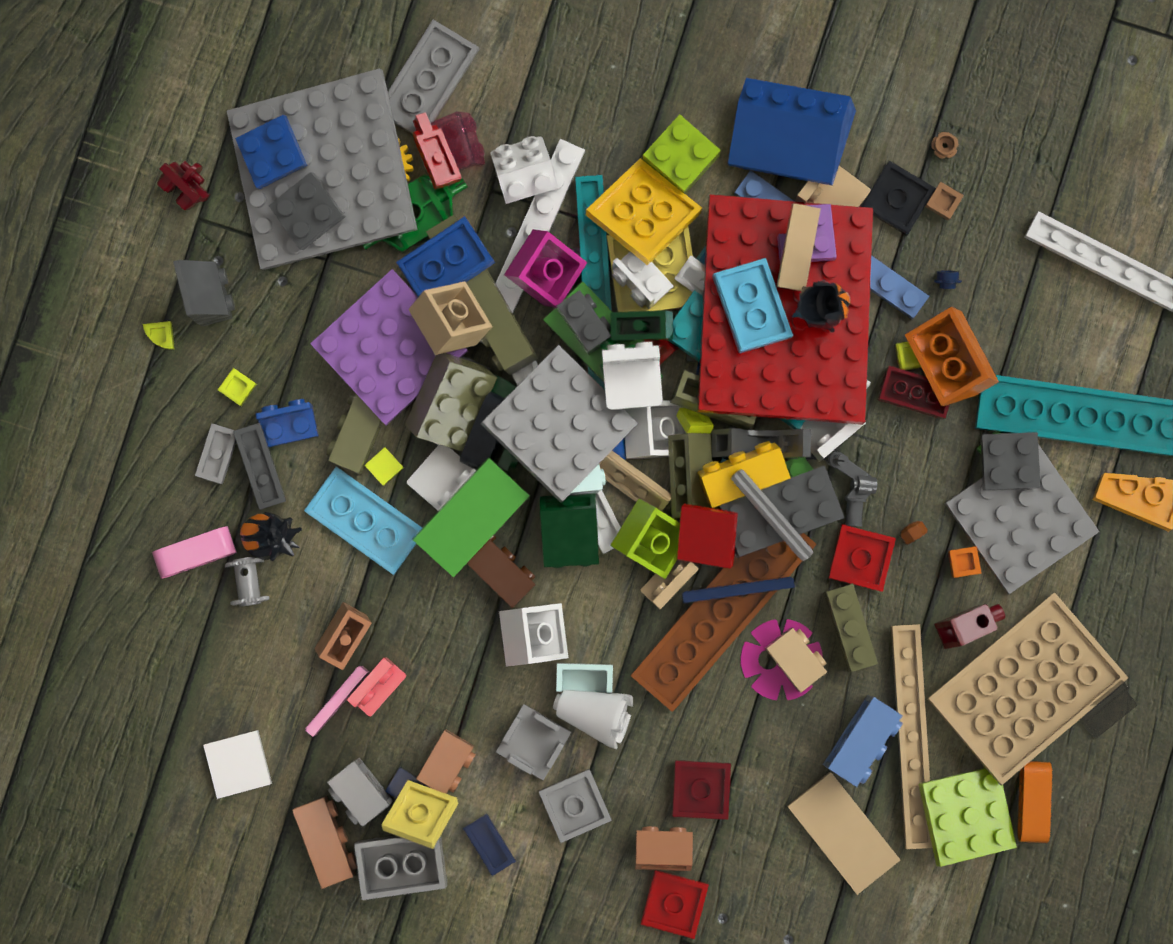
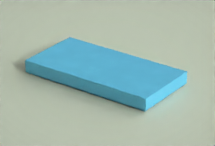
[304,466,422,575]

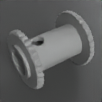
[225,557,269,607]

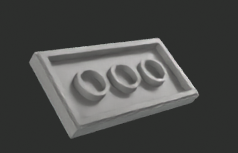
[388,20,480,135]

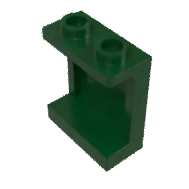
[540,493,599,568]

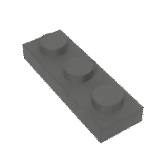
[233,422,286,510]

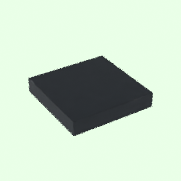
[861,161,936,236]

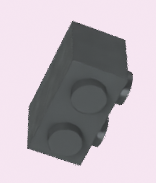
[557,290,611,355]

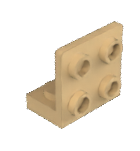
[795,166,871,207]

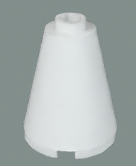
[553,690,633,749]

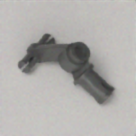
[825,452,877,527]

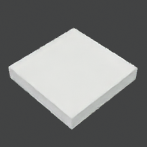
[203,730,272,799]

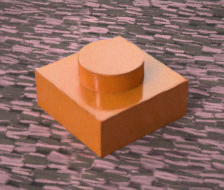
[948,546,982,578]

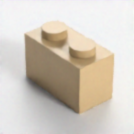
[765,628,827,692]

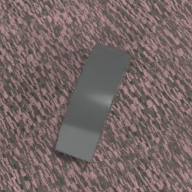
[712,428,811,460]

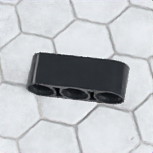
[460,391,505,470]

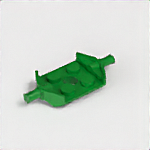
[362,174,468,254]

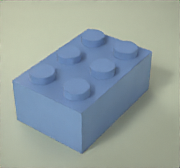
[823,695,903,787]

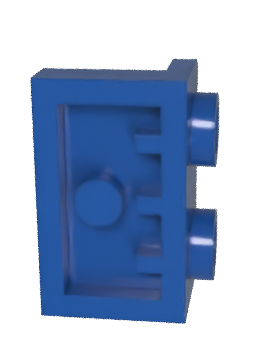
[255,399,319,447]

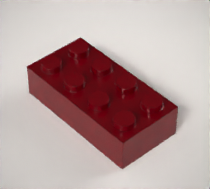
[877,366,950,420]

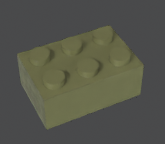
[405,353,497,451]

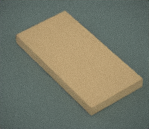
[787,772,900,895]

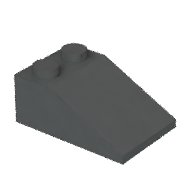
[173,260,235,326]

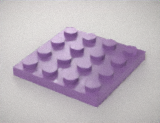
[310,269,467,426]

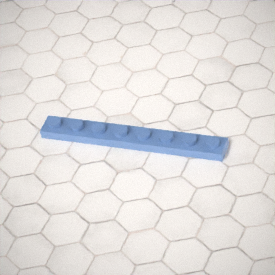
[734,170,929,319]

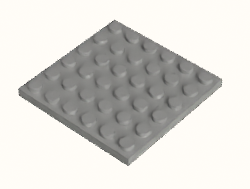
[227,68,418,270]

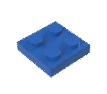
[235,115,308,189]

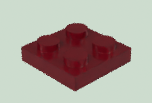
[672,760,731,820]

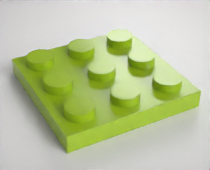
[918,768,1017,867]

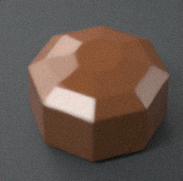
[899,521,928,545]

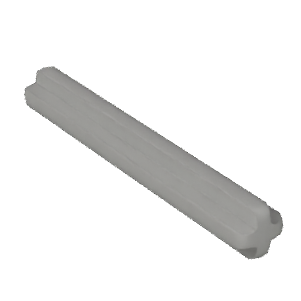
[731,469,813,561]

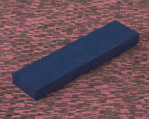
[682,577,795,603]

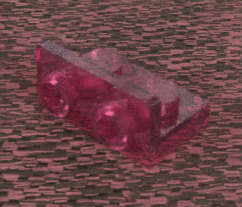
[430,111,485,172]

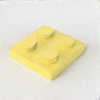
[382,780,458,849]

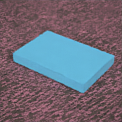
[712,258,793,354]

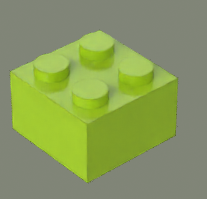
[643,114,721,194]
[610,498,680,579]

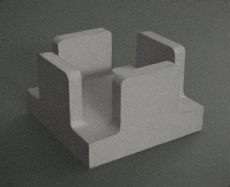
[496,704,571,780]

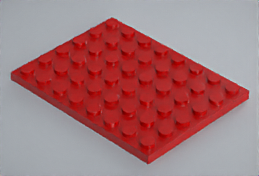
[697,194,873,425]

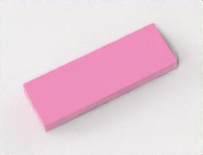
[305,666,370,737]

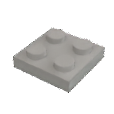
[539,769,612,843]

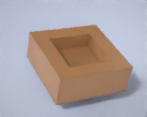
[925,182,964,221]

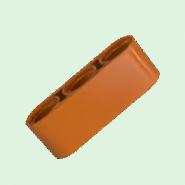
[1017,761,1052,843]

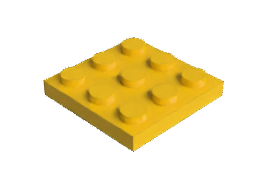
[585,158,702,266]

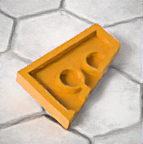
[1092,473,1173,532]

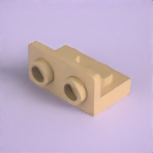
[641,559,699,609]

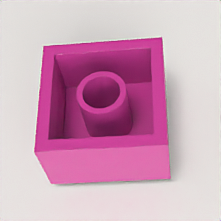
[504,229,587,308]

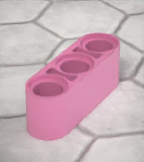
[152,526,237,579]

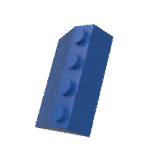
[728,78,856,186]

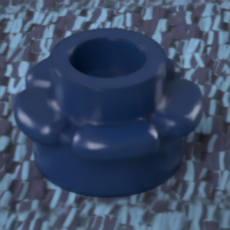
[934,270,962,289]

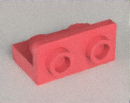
[347,657,406,716]

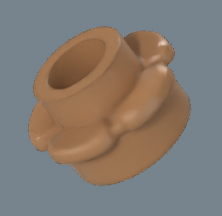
[931,132,958,159]

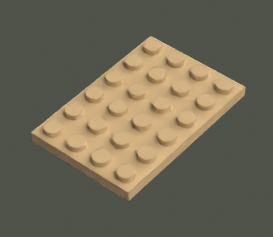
[928,592,1128,785]

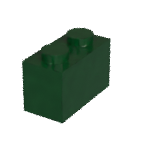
[611,310,673,341]

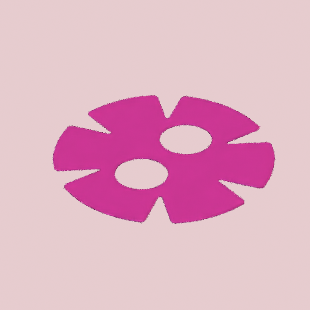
[741,619,823,700]

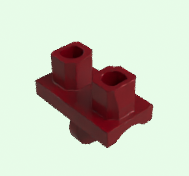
[157,161,210,210]

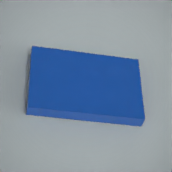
[396,216,495,297]

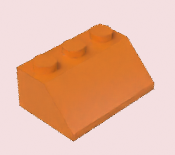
[905,307,999,406]

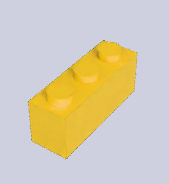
[697,441,791,508]

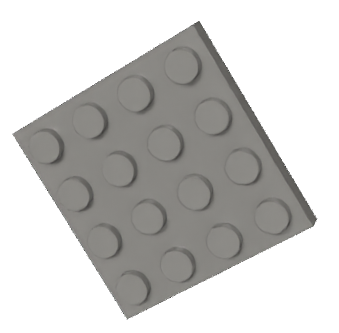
[481,345,638,502]
[944,444,1100,594]

